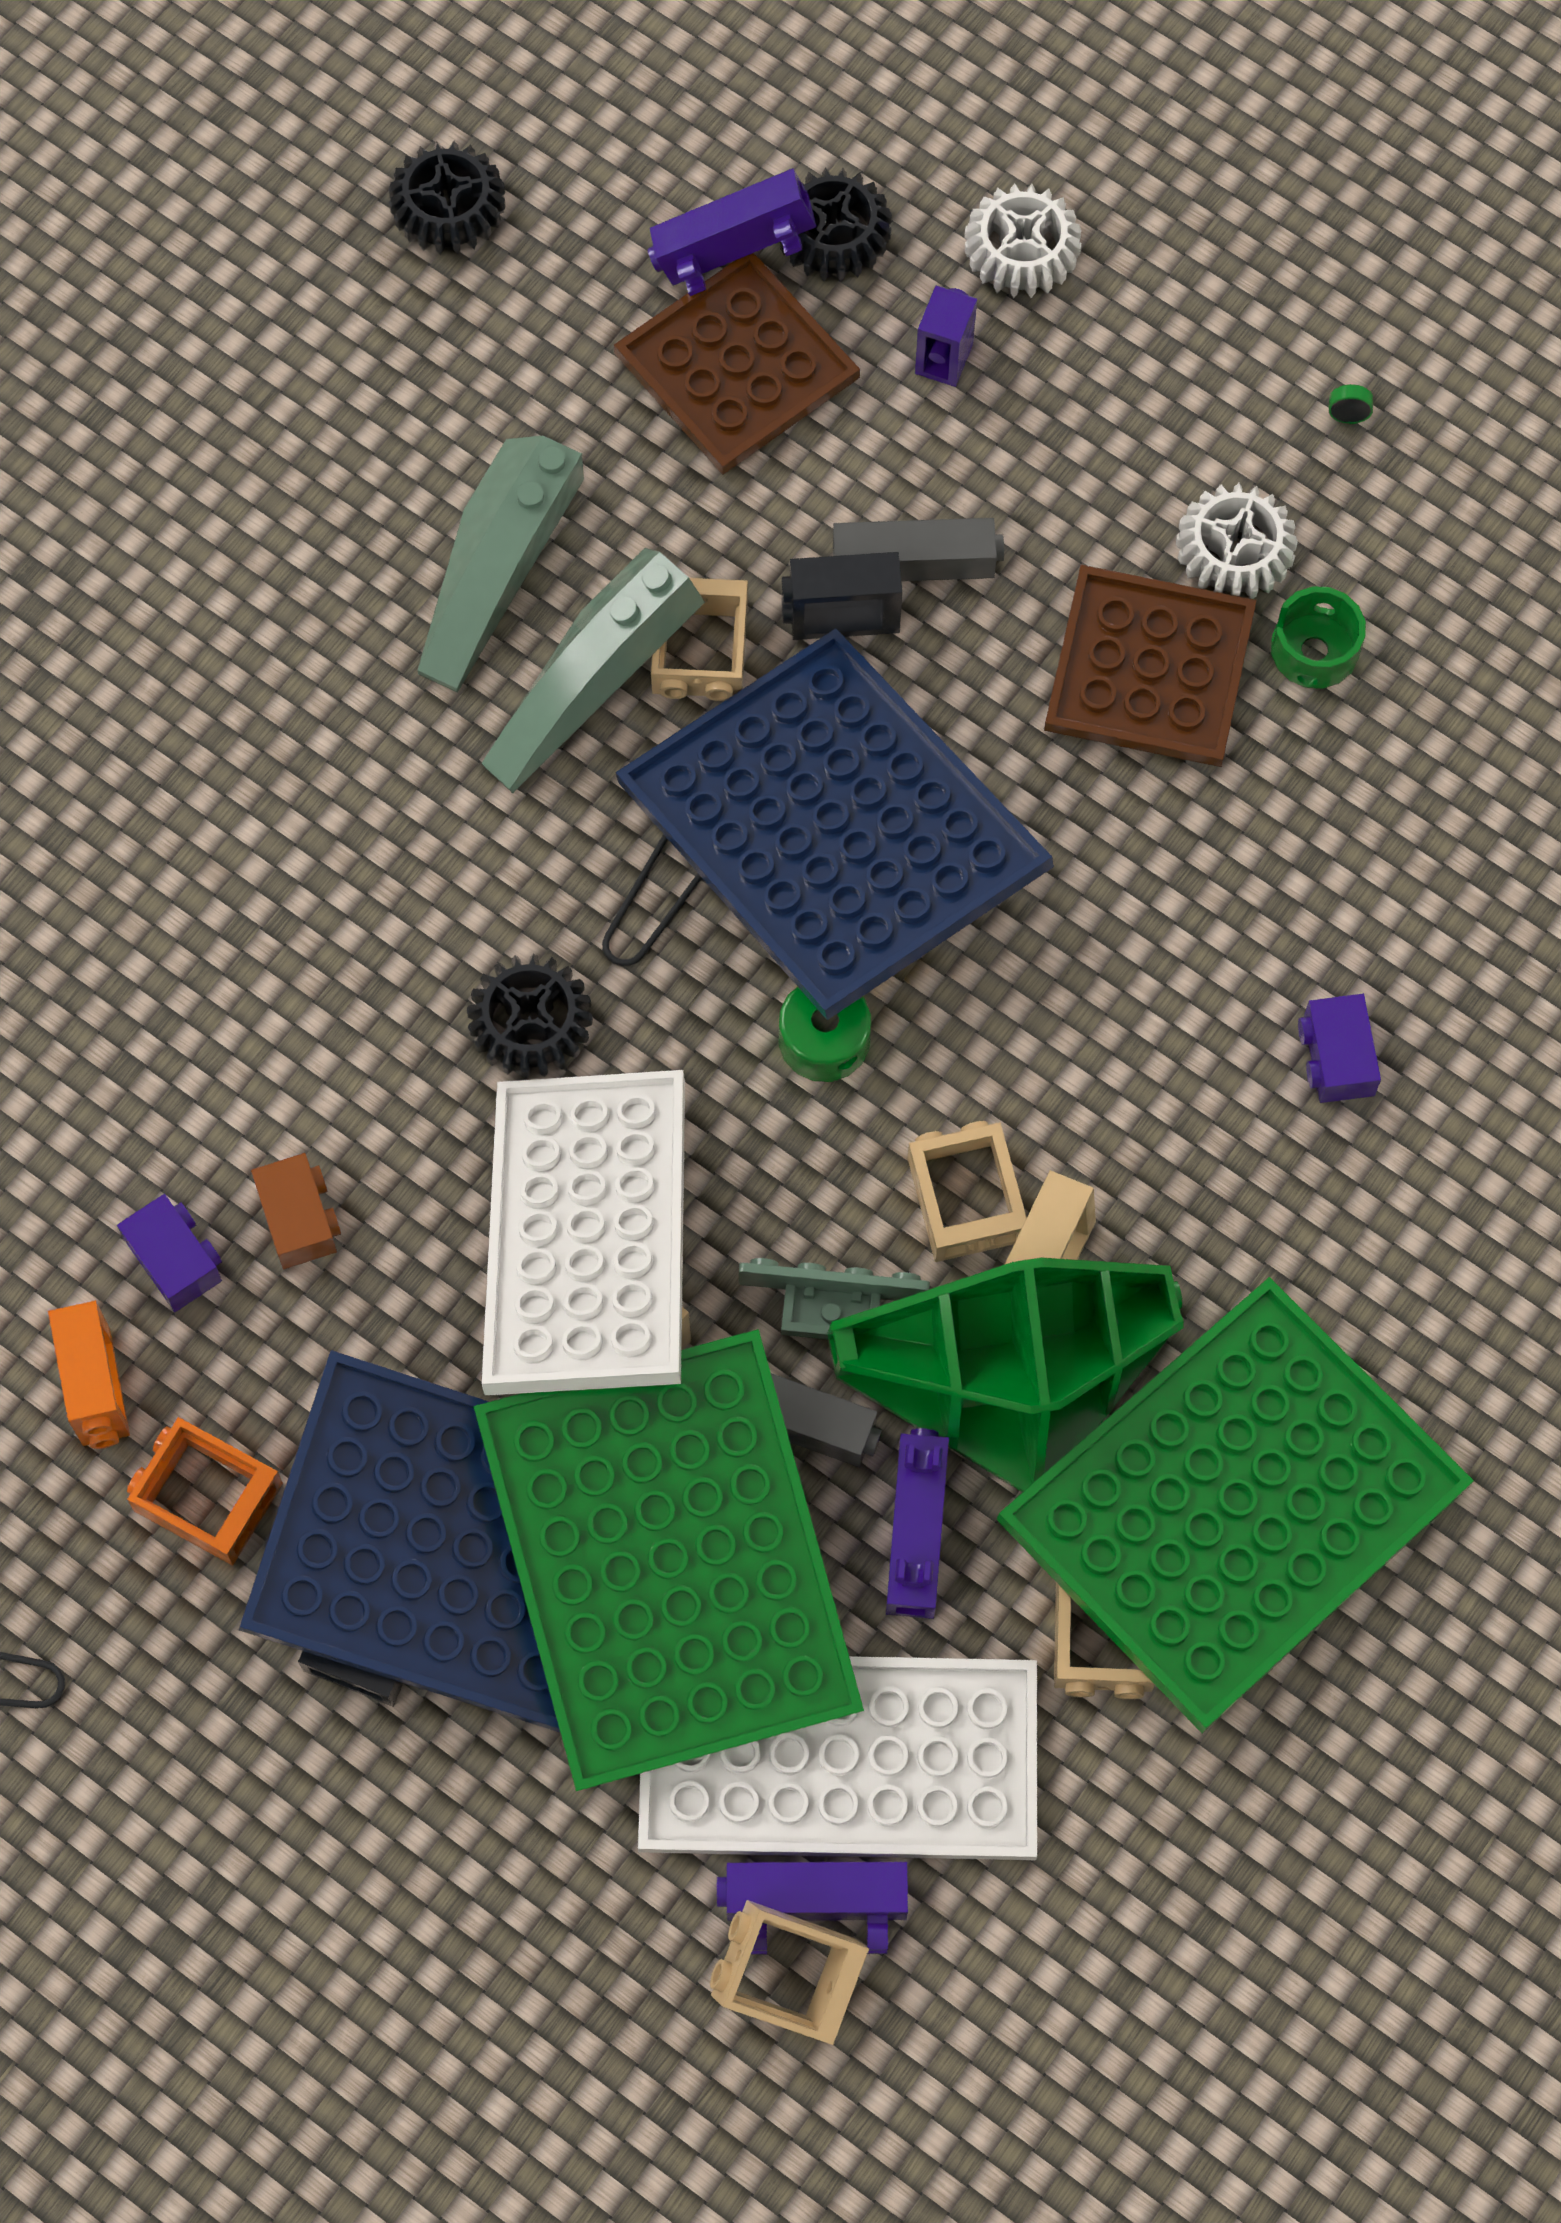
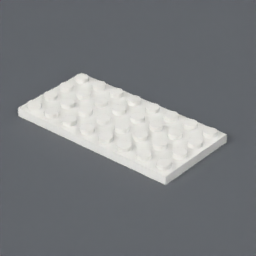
[482,1070,685,1396]
[638,1656,1037,1860]

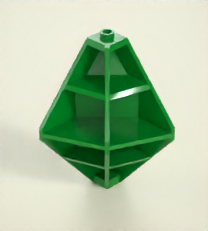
[827,1257,1184,1492]

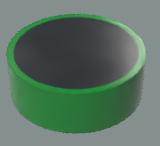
[1329,384,1373,424]

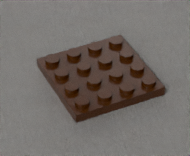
[614,253,860,475]
[1044,564,1257,767]

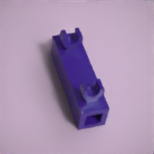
[648,168,816,296]
[885,1428,949,1619]
[717,1862,908,1955]

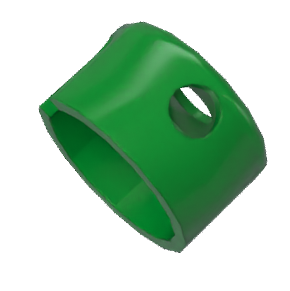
[1271,586,1366,689]
[779,987,871,1082]

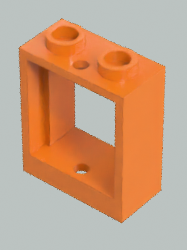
[48,1300,130,1449]
[127,1417,283,1566]

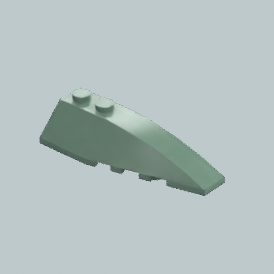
[418,435,584,693]
[482,548,705,793]

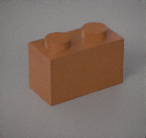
[251,1153,341,1270]

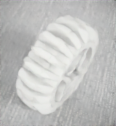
[965,183,1081,298]
[1176,483,1298,599]

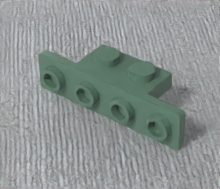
[739,1258,930,1340]

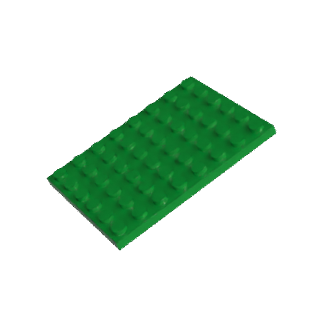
[996,1277,1474,1734]
[474,1329,864,1791]

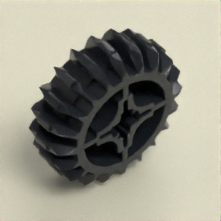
[389,140,506,255]
[780,167,892,282]
[467,953,593,1078]

